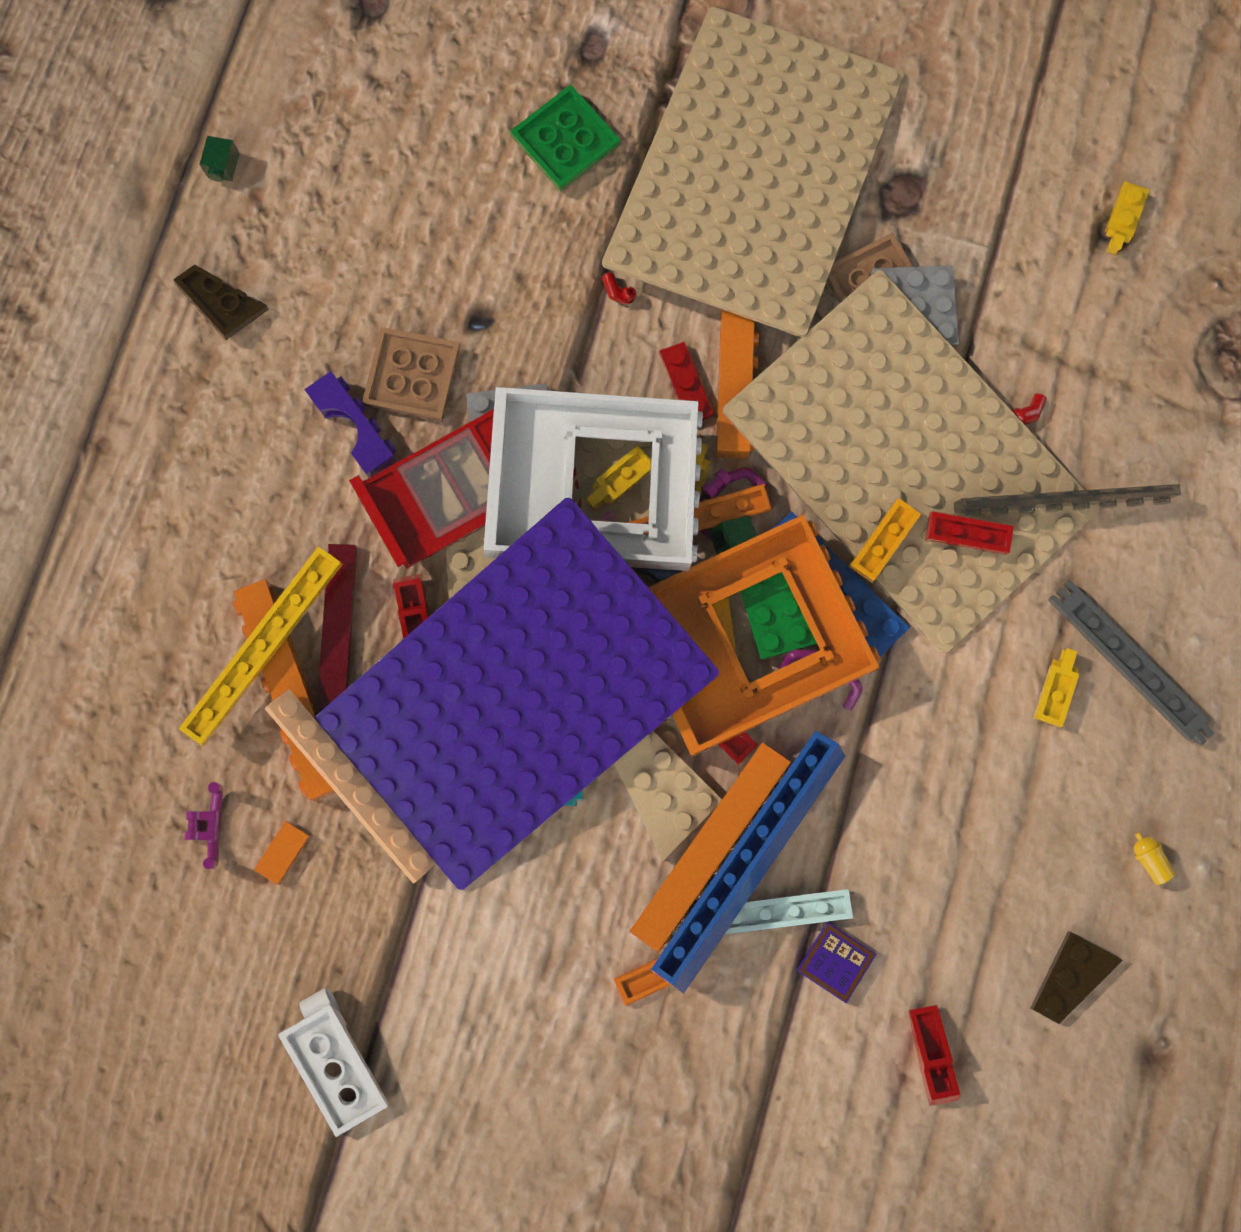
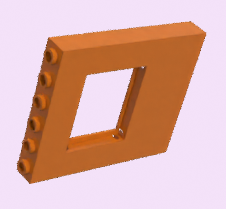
[648,514,881,757]

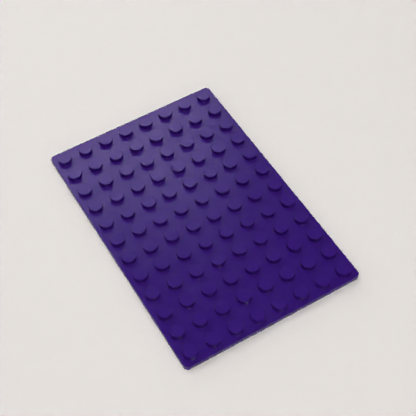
[314,498,719,890]

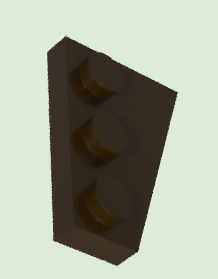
[173,264,268,340]
[1030,931,1123,1024]

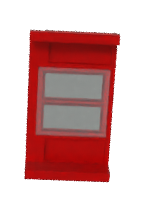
[349,409,494,569]

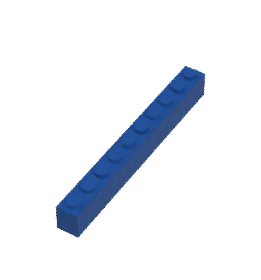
[651,731,846,994]

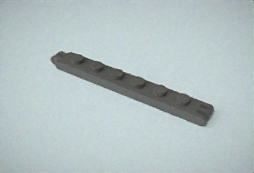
[1048,580,1214,746]

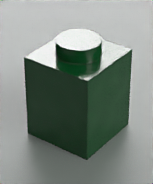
[199,135,240,182]
[709,516,756,555]

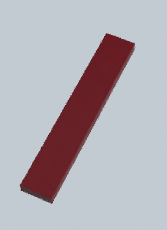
[317,544,357,709]

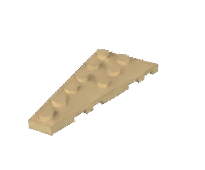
[614,731,722,861]

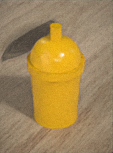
[1134,832,1176,885]

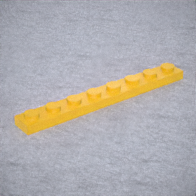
[179,546,343,746]

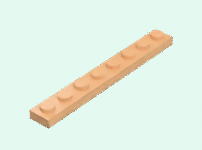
[265,689,436,883]

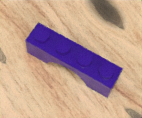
[304,371,397,478]

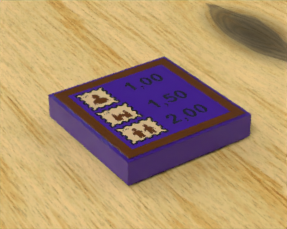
[796,922,876,1004]

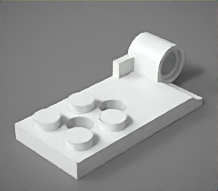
[278,987,389,1137]

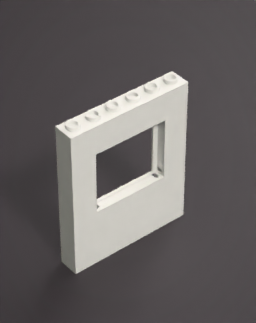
[484,387,703,571]

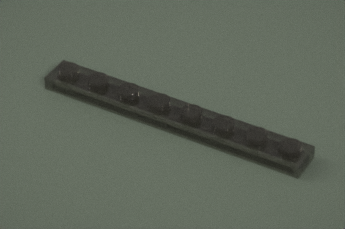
[954,484,1181,518]

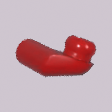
[602,272,636,305]
[1012,393,1047,425]

